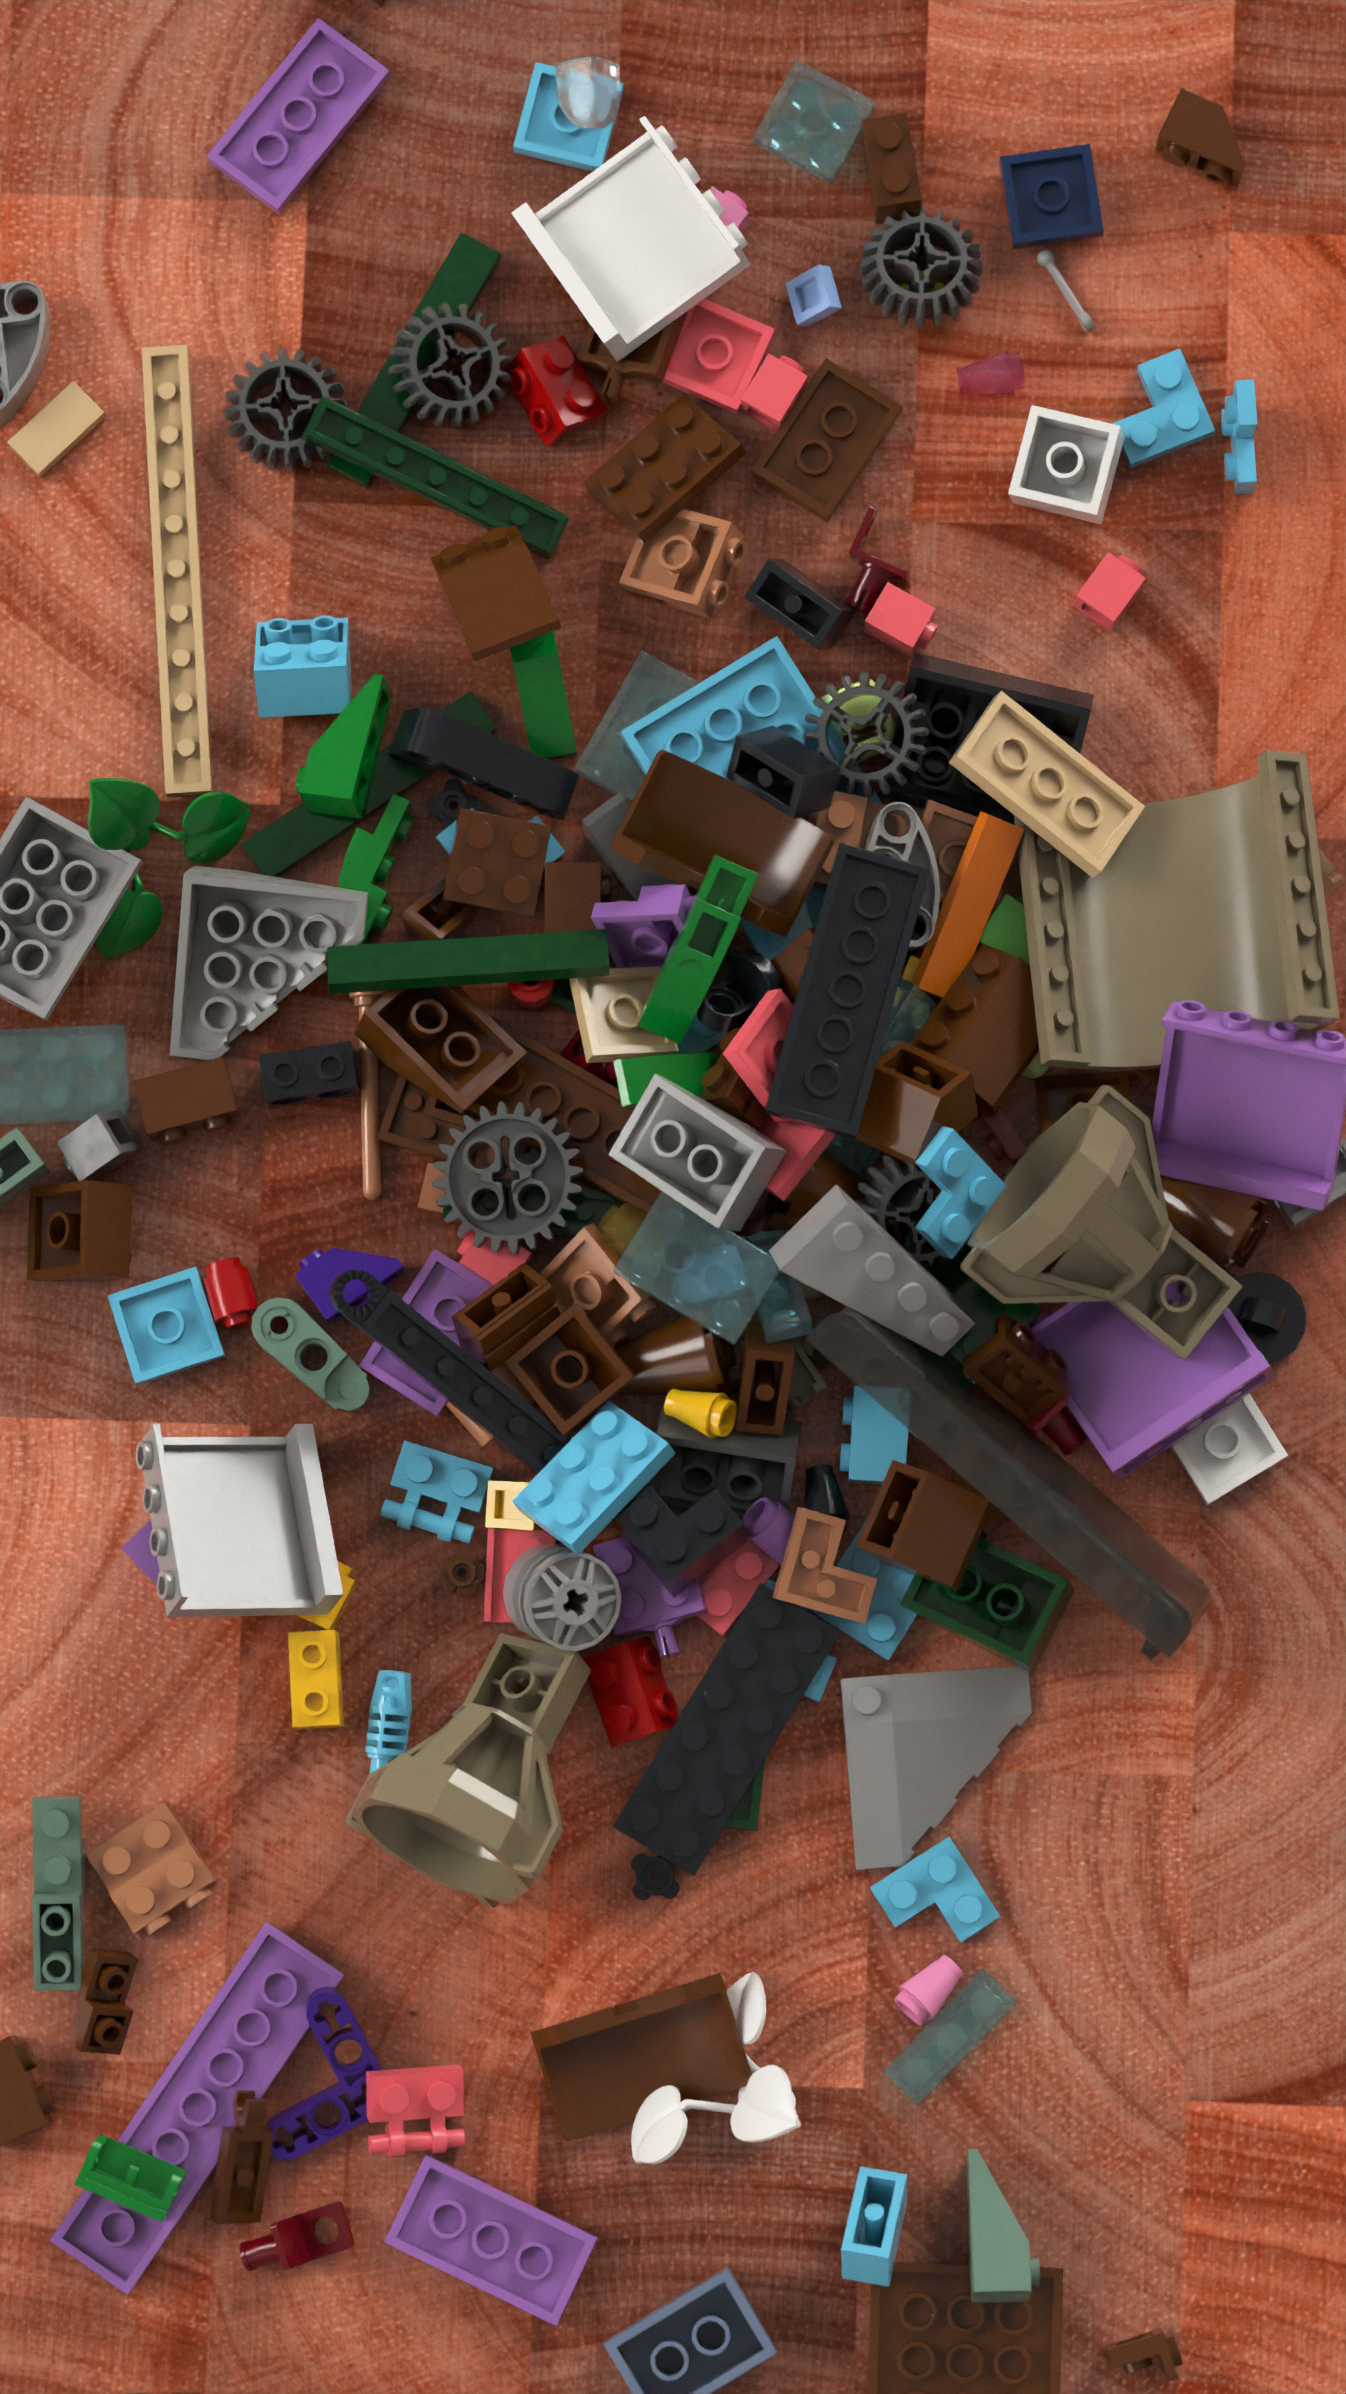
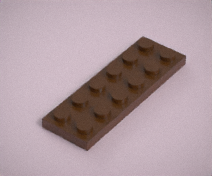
[467,1016,689,1233]

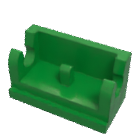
[74,2134,188,2222]

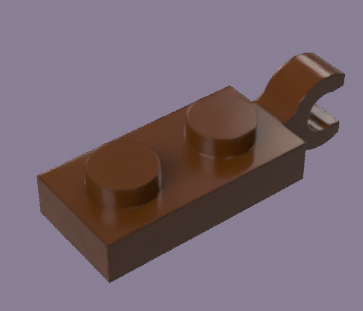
[210,2090,274,2224]

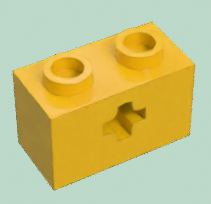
[288,1630,344,1730]

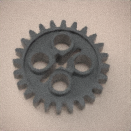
[432,1102,585,1255]

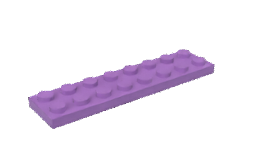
[50,1921,345,2295]

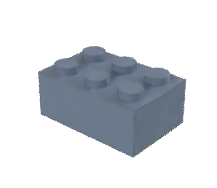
[604,2266,777,2394]

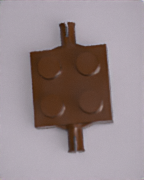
[577,311,688,403]

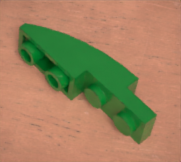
[338,793,416,945]
[637,854,759,1044]

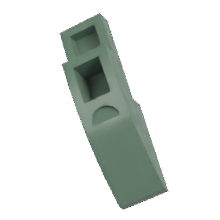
[32,1795,85,1991]

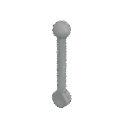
[1037,249,1094,332]

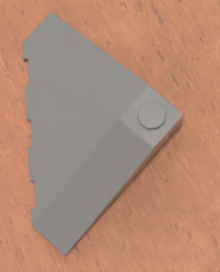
[170,866,368,1060]
[840,1667,1032,1870]

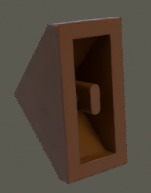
[401,877,483,941]

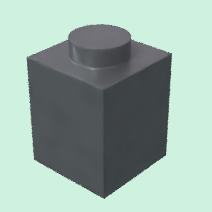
[57,1109,143,1181]

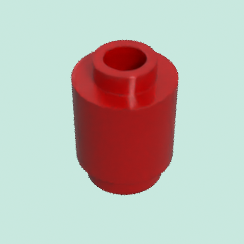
[508,980,556,1009]
[203,1257,259,1330]

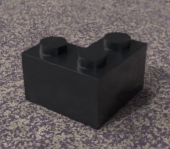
[613,1483,748,1598]

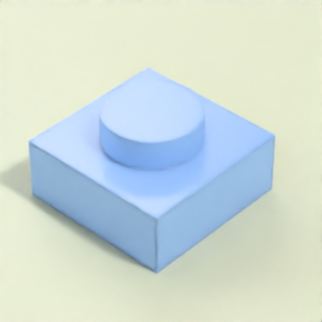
[785,264,842,327]

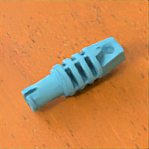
[365,1670,412,1774]

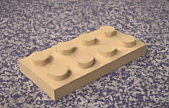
[949,691,1145,878]

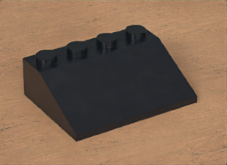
[880,653,1094,825]

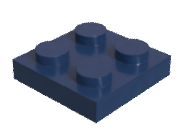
[999,144,1104,249]

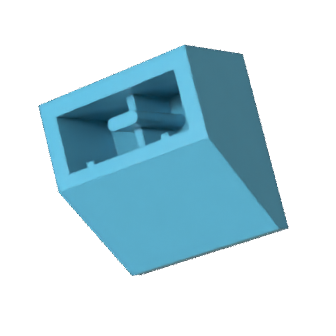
[254,616,352,718]

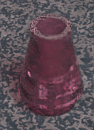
[957,350,1026,395]

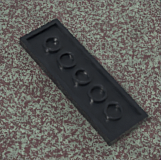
[764,842,930,1139]
[613,1583,841,1876]

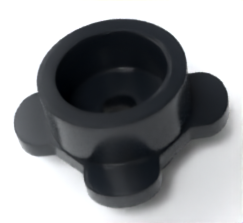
[426,778,481,828]
[631,1853,680,1900]

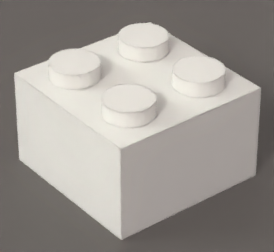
[1008,405,1125,525]

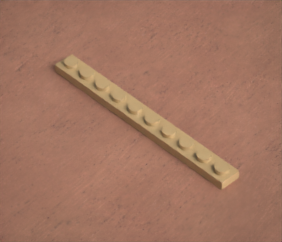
[142,345,213,798]

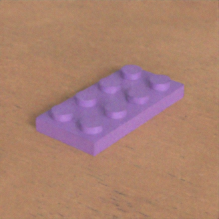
[206,18,391,215]
[384,2154,598,2326]

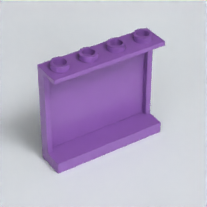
[1152,1000,1346,1211]
[1028,1282,1275,1482]

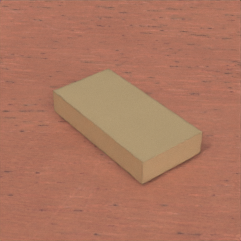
[7,381,106,478]

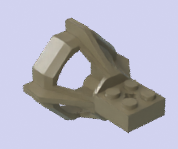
[961,1085,1243,1360]
[345,1633,591,1908]

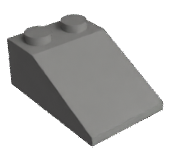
[608,1074,787,1231]

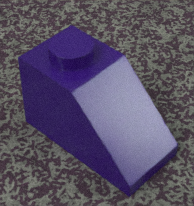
[294,1248,406,1325]

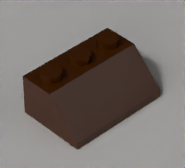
[909,944,1039,1112]

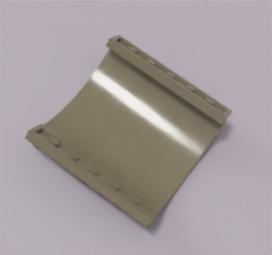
[1014,750,1340,1070]

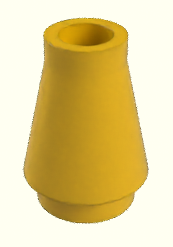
[664,1388,738,1439]

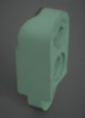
[251,1297,371,1413]

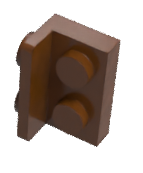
[963,1312,1069,1424]

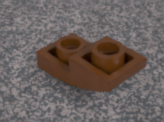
[76,1948,138,2055]

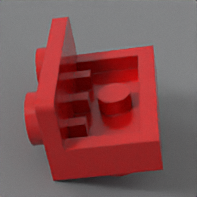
[504,335,608,447]
[582,1636,678,1748]

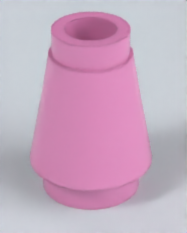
[894,1954,963,2026]

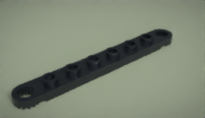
[330,1269,614,1520]

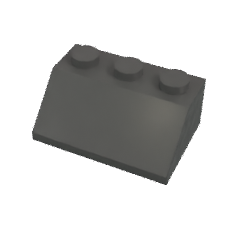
[650,1400,802,1521]

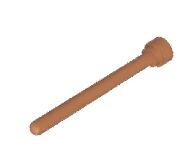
[349,990,386,1200]

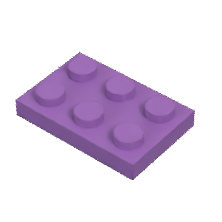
[359,1248,493,1417]

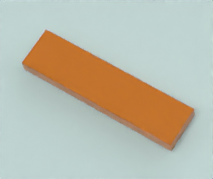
[910,811,1025,998]

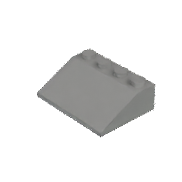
[0,797,143,1021]

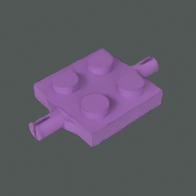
[593,1535,708,1659]

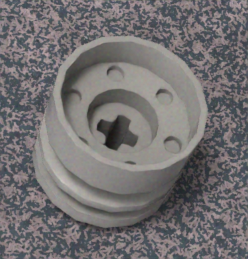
[503,1543,622,1651]

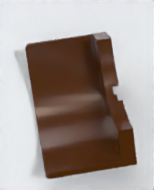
[609,750,835,937]
[530,1973,752,2141]

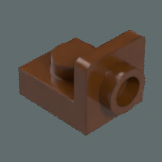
[1105,2328,1183,2381]

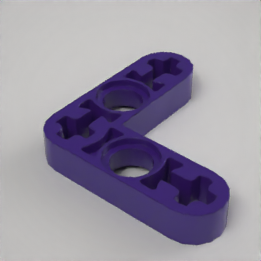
[266,1987,383,2161]

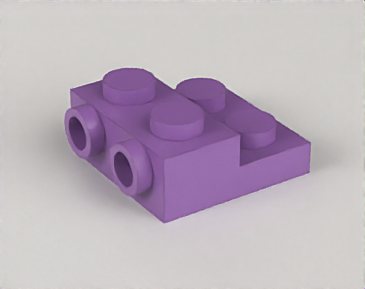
[591,884,695,968]

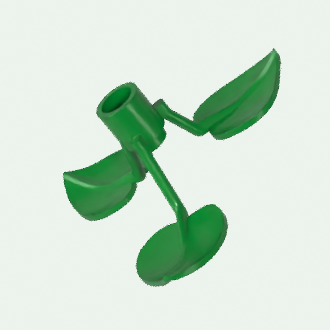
[88,778,250,958]

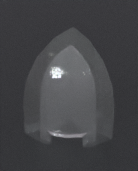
[556,56,620,129]

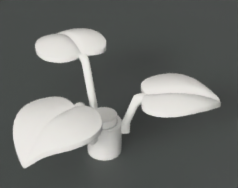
[631,1972,801,2164]

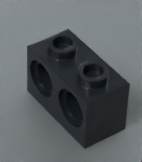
[259,1041,361,1109]

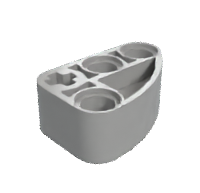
[0,281,51,426]
[864,802,940,951]

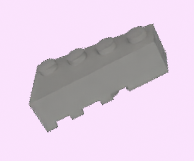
[769,1185,976,1356]

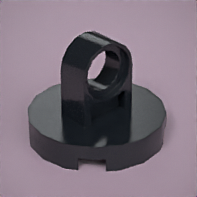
[697,949,783,1033]
[1228,1272,1306,1365]

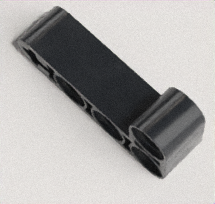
[388,708,579,820]

